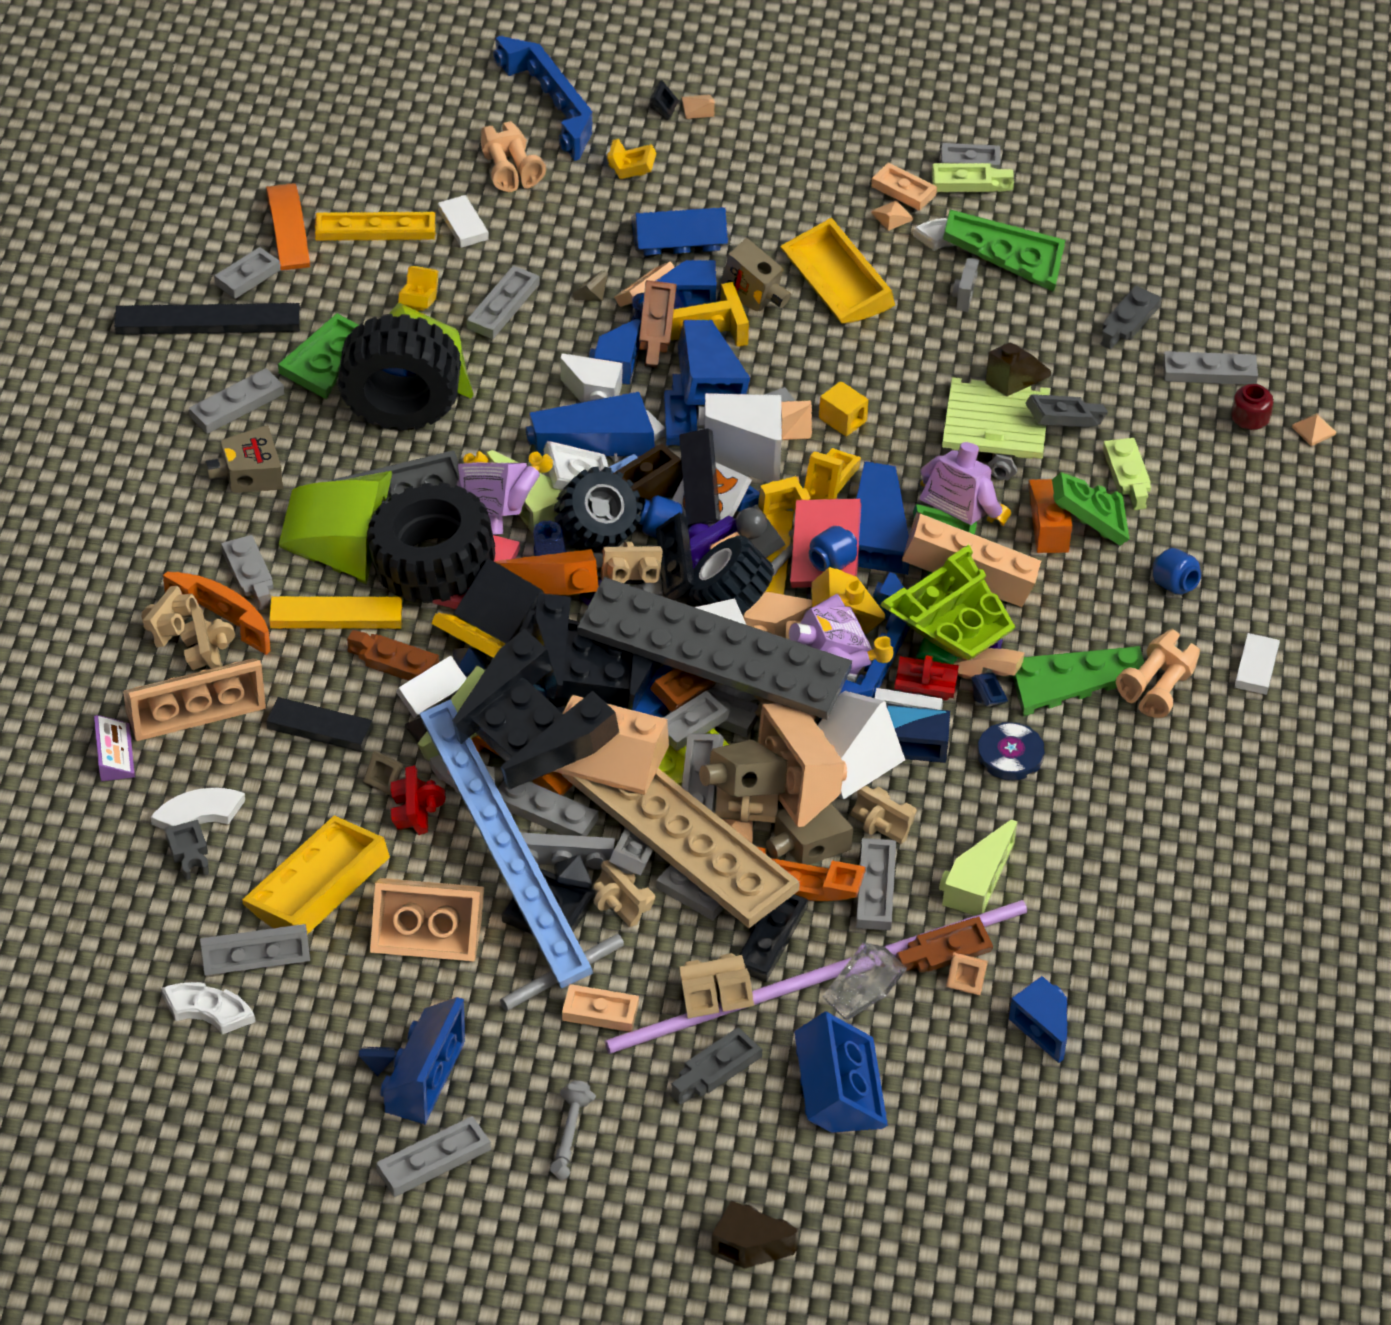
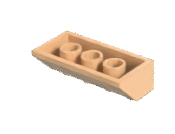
[902,512,1041,607]
[123,659,266,742]
[758,703,847,827]

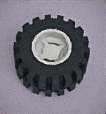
[687,535,774,614]

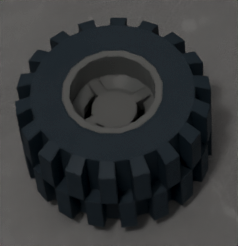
[554,466,642,553]

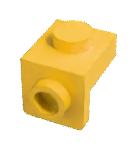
[607,139,657,179]
[398,266,439,311]
[758,476,810,515]

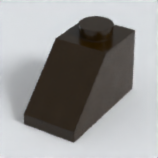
[986,342,1051,396]
[613,443,683,500]

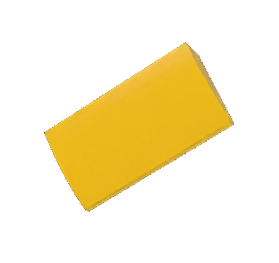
[781,217,895,323]
[242,815,390,935]

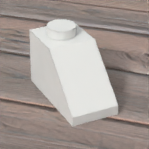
[561,353,622,403]

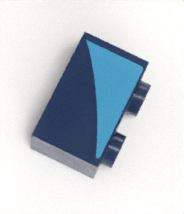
[886,705,950,763]

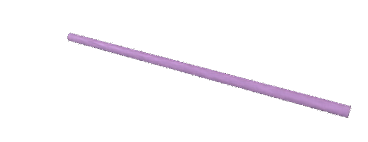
[605,900,1027,1054]

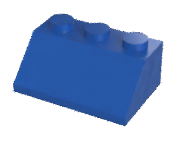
[631,207,728,256]
[380,997,465,1125]
[794,1011,888,1133]

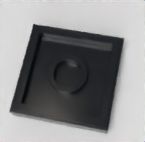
[453,558,544,643]
[502,868,596,935]

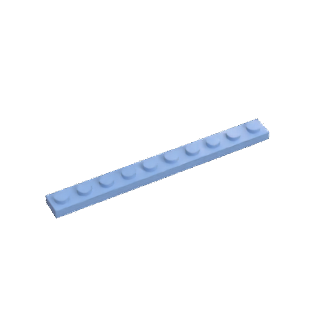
[419,700,593,989]

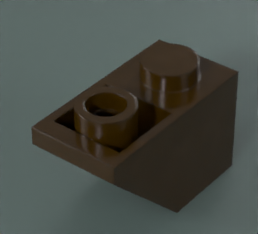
[711,1200,799,1269]

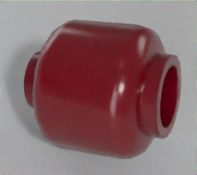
[1231,384,1274,430]

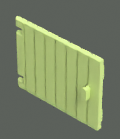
[942,377,1050,459]

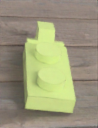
[932,163,1014,192]
[1103,437,1151,510]

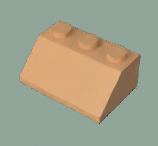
[554,695,669,795]
[370,878,484,962]

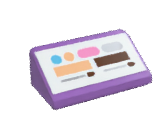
[94,715,135,781]

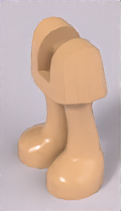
[481,121,546,192]
[1116,629,1200,718]

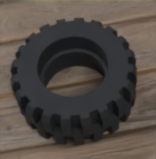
[338,314,461,430]
[367,482,496,603]

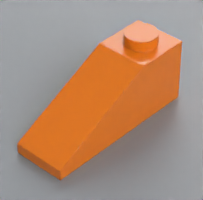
[1028,479,1072,553]
[495,549,599,595]

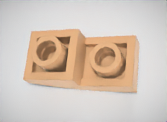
[953,648,1025,680]

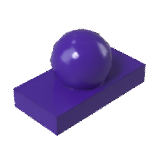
[688,515,738,569]

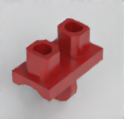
[895,655,959,701]
[391,765,446,835]

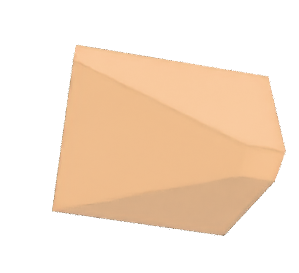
[682,95,715,119]
[872,200,913,231]

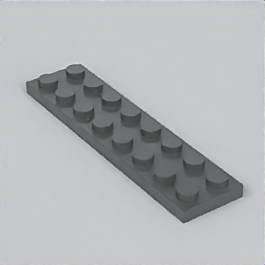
[577,577,852,720]

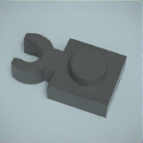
[165,820,209,880]

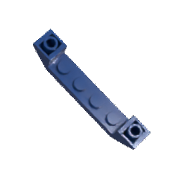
[493,36,592,161]
[819,572,910,720]

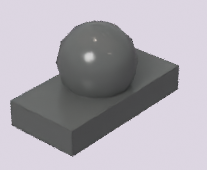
[735,504,785,557]

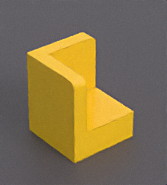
[819,382,869,437]

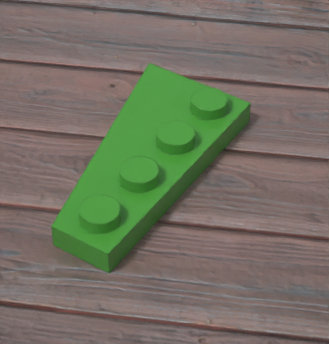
[943,209,1065,292]
[1012,646,1144,717]

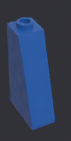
[677,320,750,405]
[525,392,655,456]
[856,462,910,575]

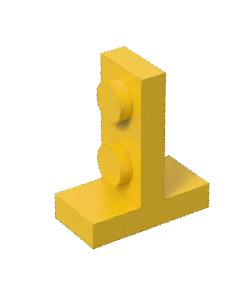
[670,282,749,347]
[804,448,861,500]

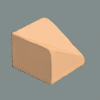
[781,401,812,440]

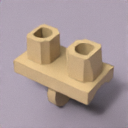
[600,542,663,583]
[141,586,200,647]
[180,607,235,670]
[851,785,917,844]
[715,787,779,823]
[593,860,655,927]

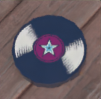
[977,722,1045,780]

